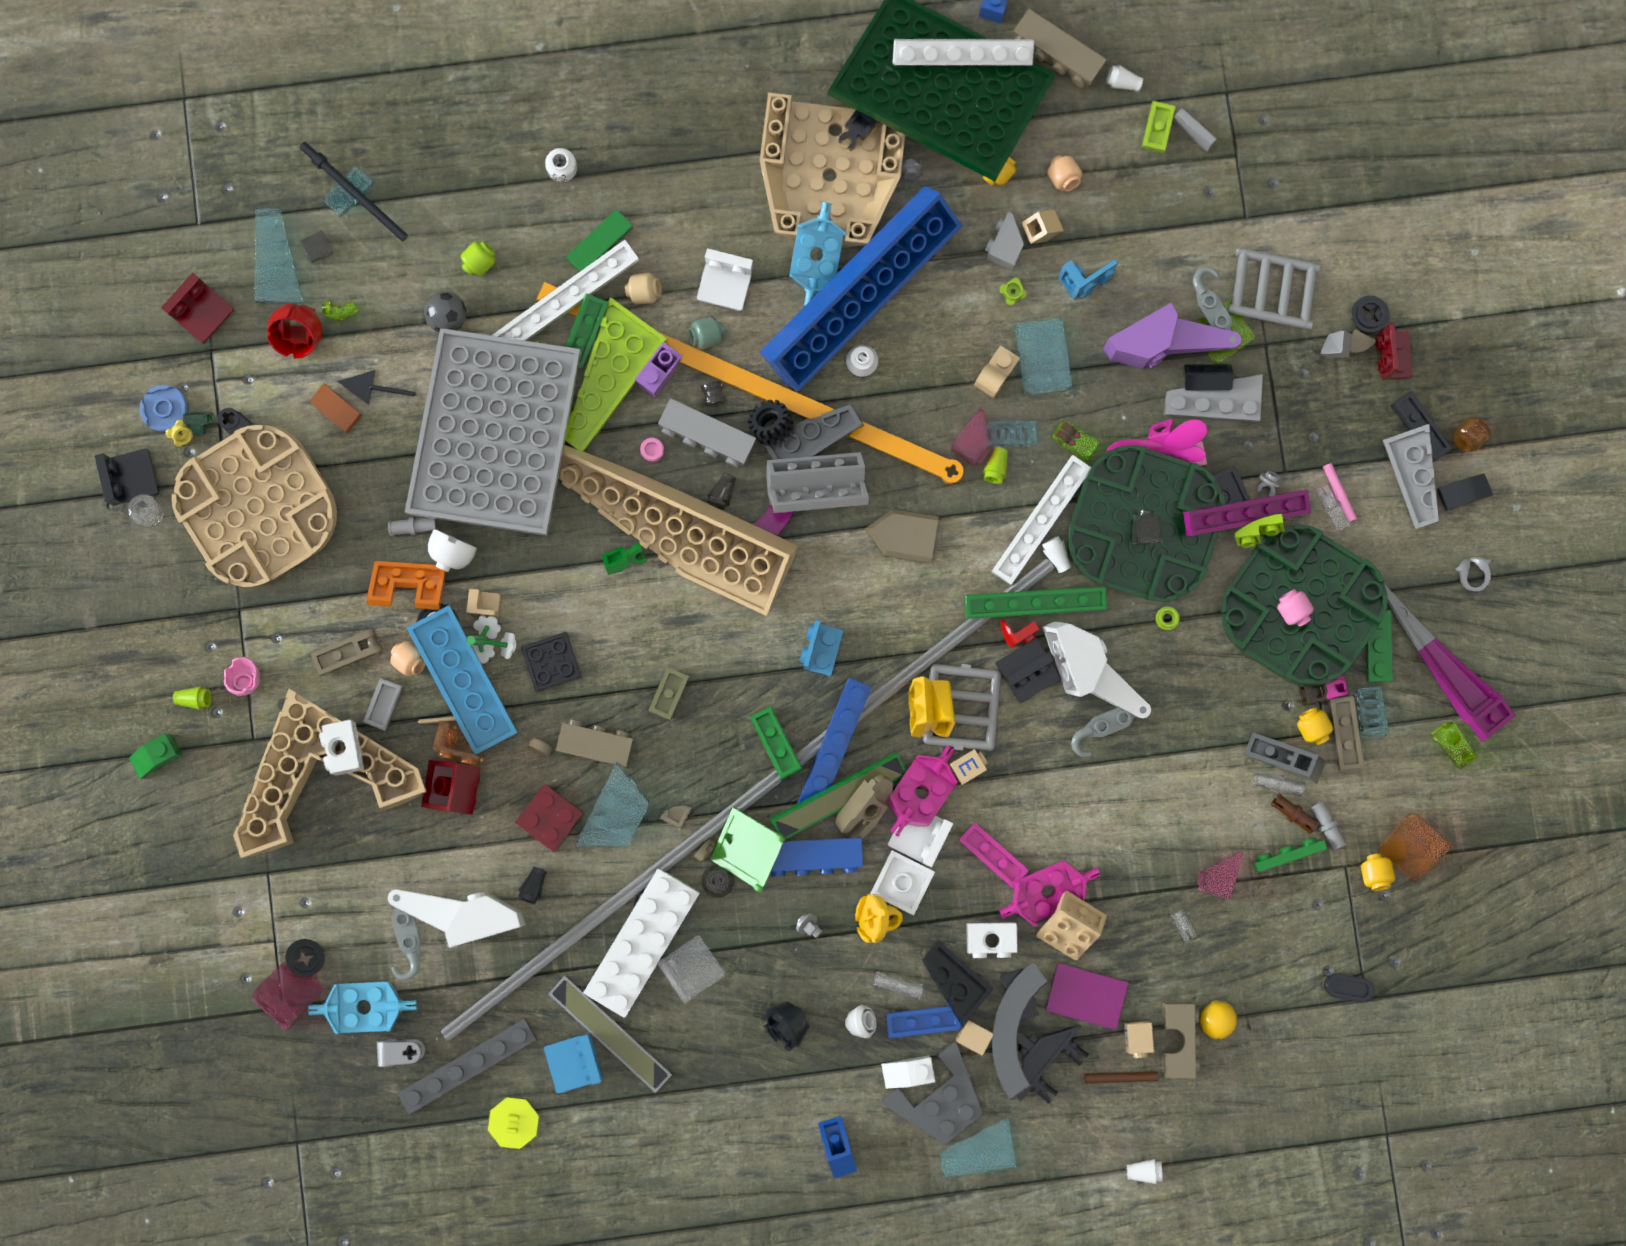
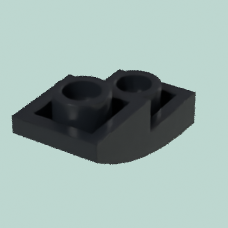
[1437,473,1493,511]

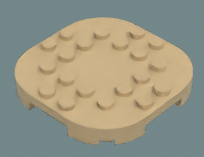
[172,425,337,587]

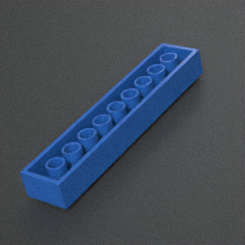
[759,186,962,392]

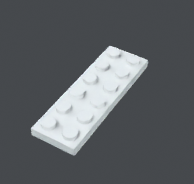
[583,867,700,1018]

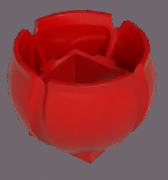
[267,303,322,359]

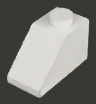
[882,1055,935,1088]

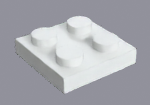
[870,850,935,915]

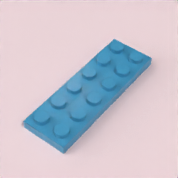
[407,605,518,755]

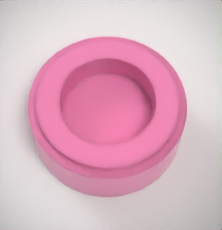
[640,438,664,462]

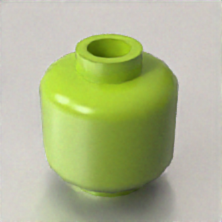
[461,241,496,276]

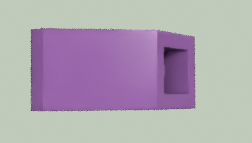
[635,342,683,399]

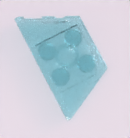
[575,762,650,846]

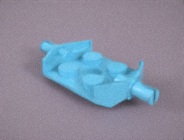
[789,202,846,306]
[308,982,417,1034]

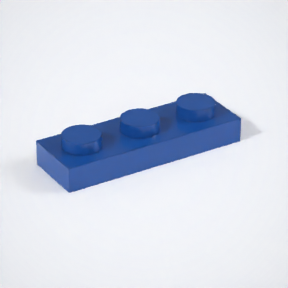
[886,1006,961,1038]

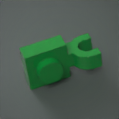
[601,542,647,575]

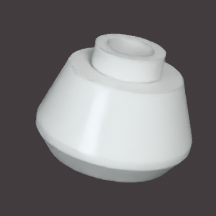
[846,345,878,377]
[845,1005,876,1038]

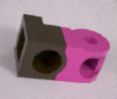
[1298,675,1349,706]

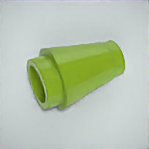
[983,447,1008,484]
[173,686,212,710]

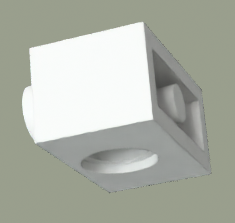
[320,720,364,776]
[966,922,1017,958]

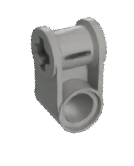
[377,1039,426,1067]

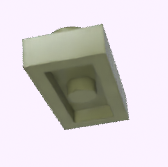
[648,667,689,721]

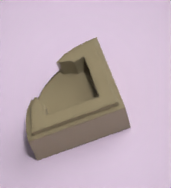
[1350,329,1376,354]
[660,805,692,829]
[694,838,717,862]

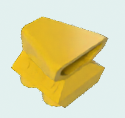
[908,676,955,738]

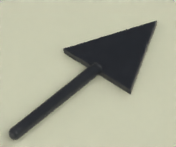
[337,370,416,405]

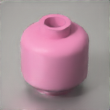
[1277,589,1314,627]

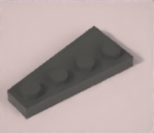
[763,404,864,460]

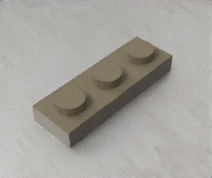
[1328,696,1364,771]

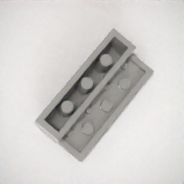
[767,452,869,513]

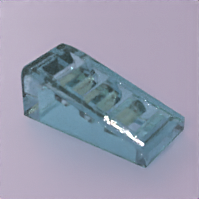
[986,420,1038,447]
[1356,686,1388,739]

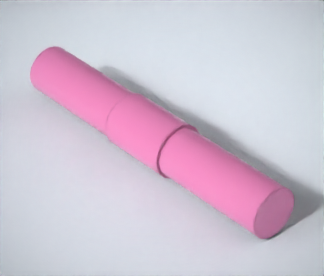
[1323,463,1357,523]

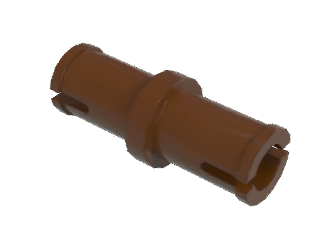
[1271,793,1319,834]

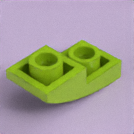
[1235,514,1285,548]

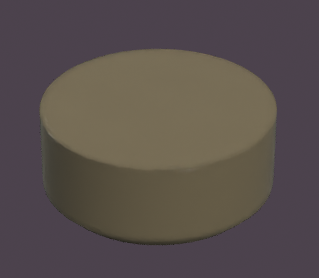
[528,738,553,757]

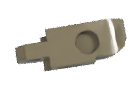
[835,775,893,838]

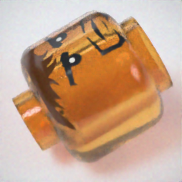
[1454,417,1490,452]

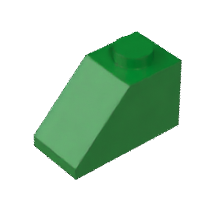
[129,733,184,779]

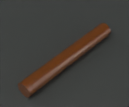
[1084,1071,1158,1083]

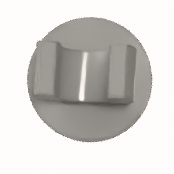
[1257,471,1282,496]
[796,913,823,938]

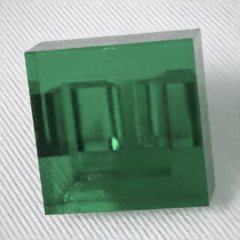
[183,412,213,436]

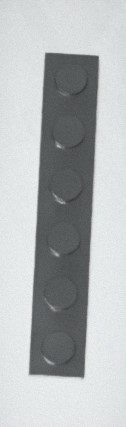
[397,1018,537,1114]

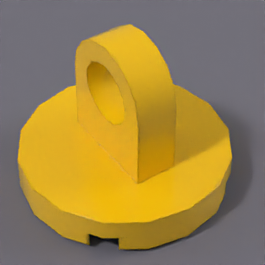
[855,894,903,943]

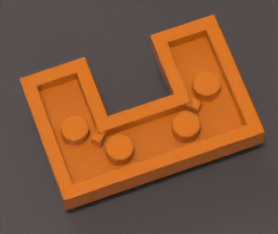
[367,561,447,610]

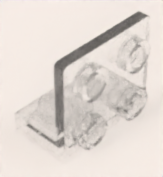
[657,935,725,1004]

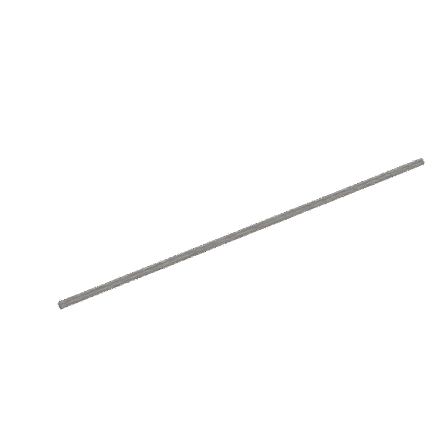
[441,559,1054,1040]

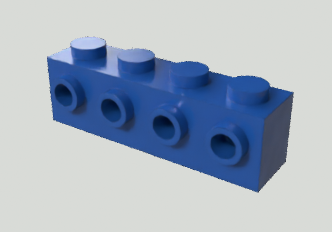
[771,838,863,876]

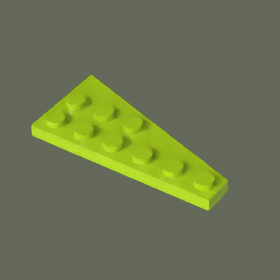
[565,297,668,452]

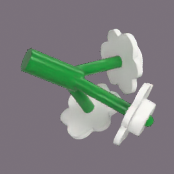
[467,615,516,664]

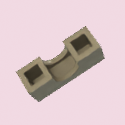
[1162,1003,1200,1079]

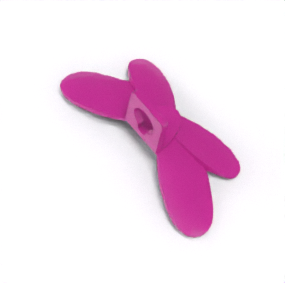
[1106,419,1208,462]

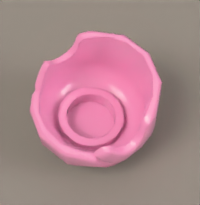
[224,657,261,696]

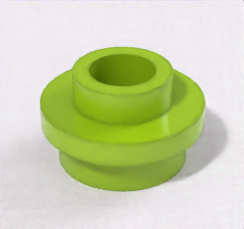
[1155,606,1180,630]

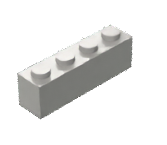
[658,398,757,468]

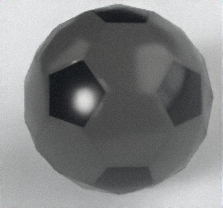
[424,291,466,332]

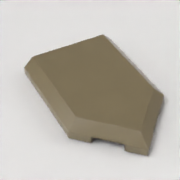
[865,509,939,564]

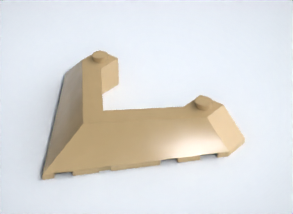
[234,689,426,858]

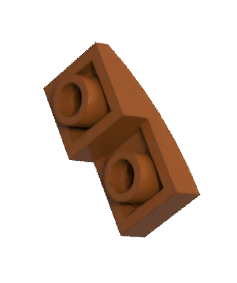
[309,383,362,433]

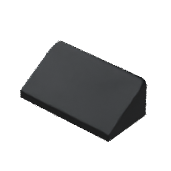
[1184,364,1233,391]

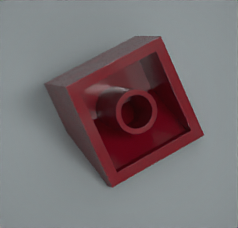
[421,760,481,815]

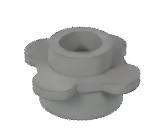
[900,159,922,180]

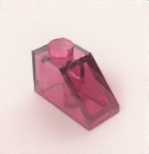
[950,408,989,466]
[1197,852,1244,900]

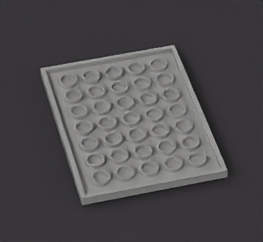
[405,328,581,536]

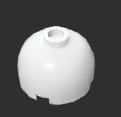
[428,529,477,572]

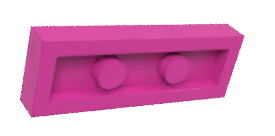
[958,822,1029,889]

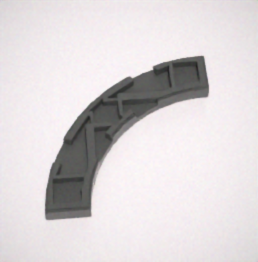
[992,962,1048,1100]

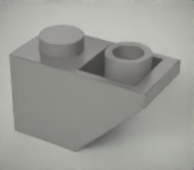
[985,212,1024,271]

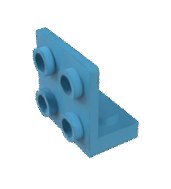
[1058,259,1118,300]
[800,619,844,677]
[544,1032,604,1094]

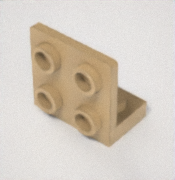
[1036,890,1107,960]

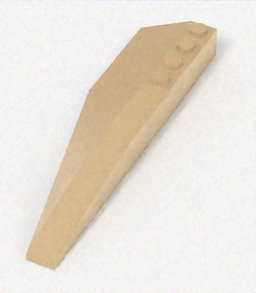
[558,445,798,616]

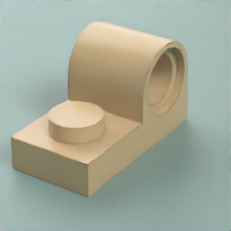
[974,345,1020,399]

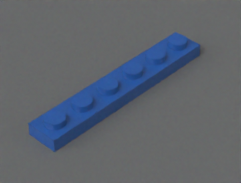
[796,677,872,805]

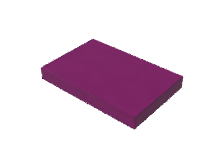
[1045,963,1128,1030]

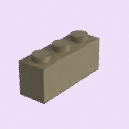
[556,720,634,768]

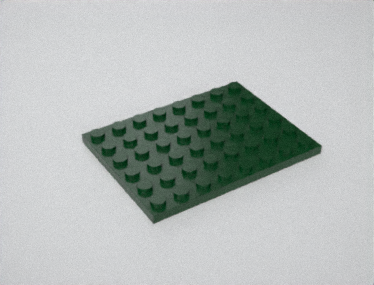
[827,0,1056,182]

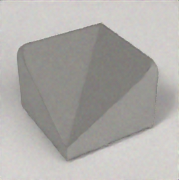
[1321,331,1352,358]

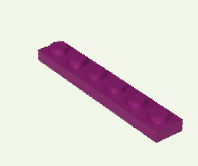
[1183,490,1311,536]

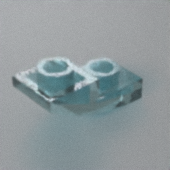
[323,166,375,216]

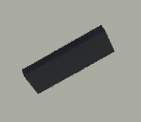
[1390,391,1453,462]

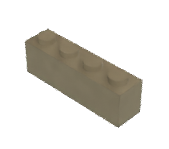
[1011,9,1107,90]

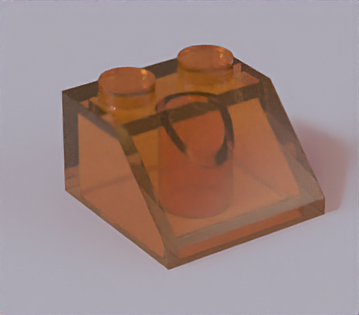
[1377,813,1453,882]

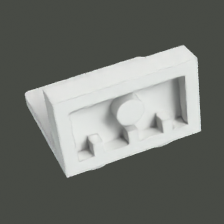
[697,249,754,311]
[888,816,953,867]

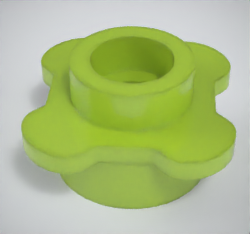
[999,278,1027,305]

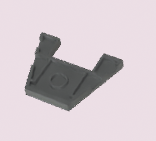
[881,1041,983,1145]

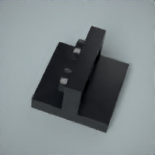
[995,638,1061,704]

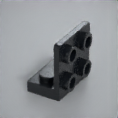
[94,448,159,506]

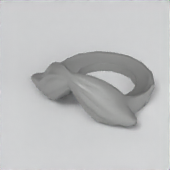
[1455,557,1492,592]

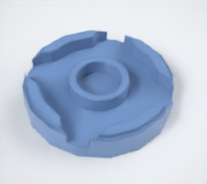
[140,385,189,432]

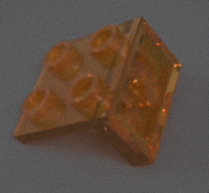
[433,721,487,766]

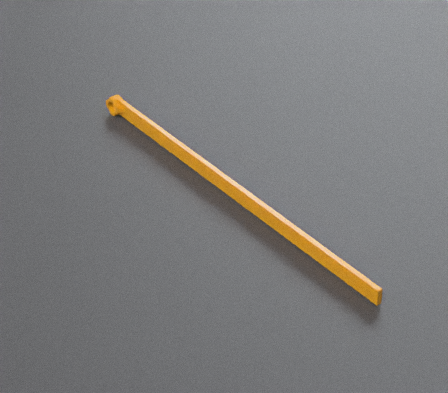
[537,282,964,485]

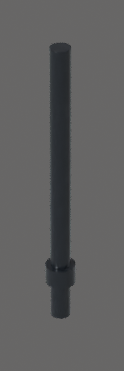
[299,141,408,242]

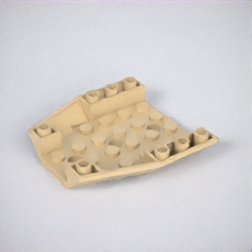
[760,93,905,248]

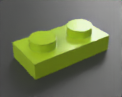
[1141,101,1176,153]

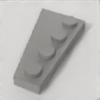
[1164,374,1263,423]
[1383,424,1439,530]

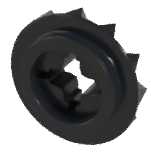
[1351,296,1389,333]
[285,939,325,978]

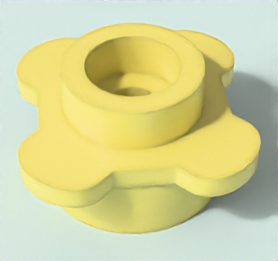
[166,419,194,447]

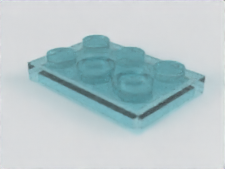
[1015,318,1072,395]

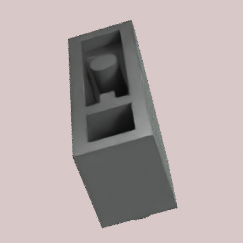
[1244,732,1326,784]

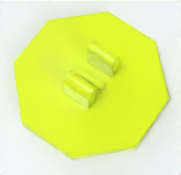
[488,1097,539,1149]

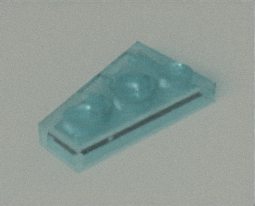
[939,1117,1016,1178]

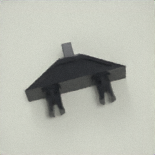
[1017,1024,1089,1104]

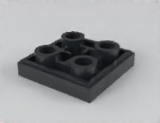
[521,632,582,693]

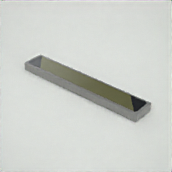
[549,975,672,1093]

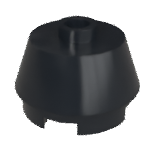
[761,1001,809,1051]

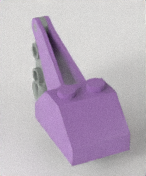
[1103,267,1241,369]

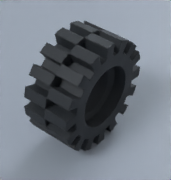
[747,400,794,446]

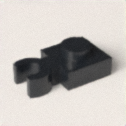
[839,110,878,151]

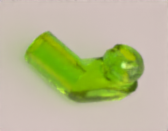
[322,301,359,321]

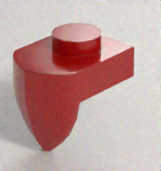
[1001,619,1039,648]

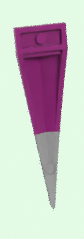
[1384,583,1516,742]

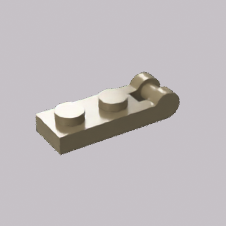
[310,629,383,676]

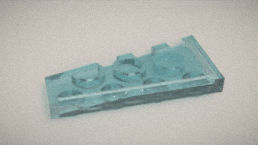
[254,208,303,304]

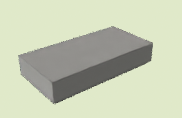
[1172,108,1216,152]
[363,678,404,731]

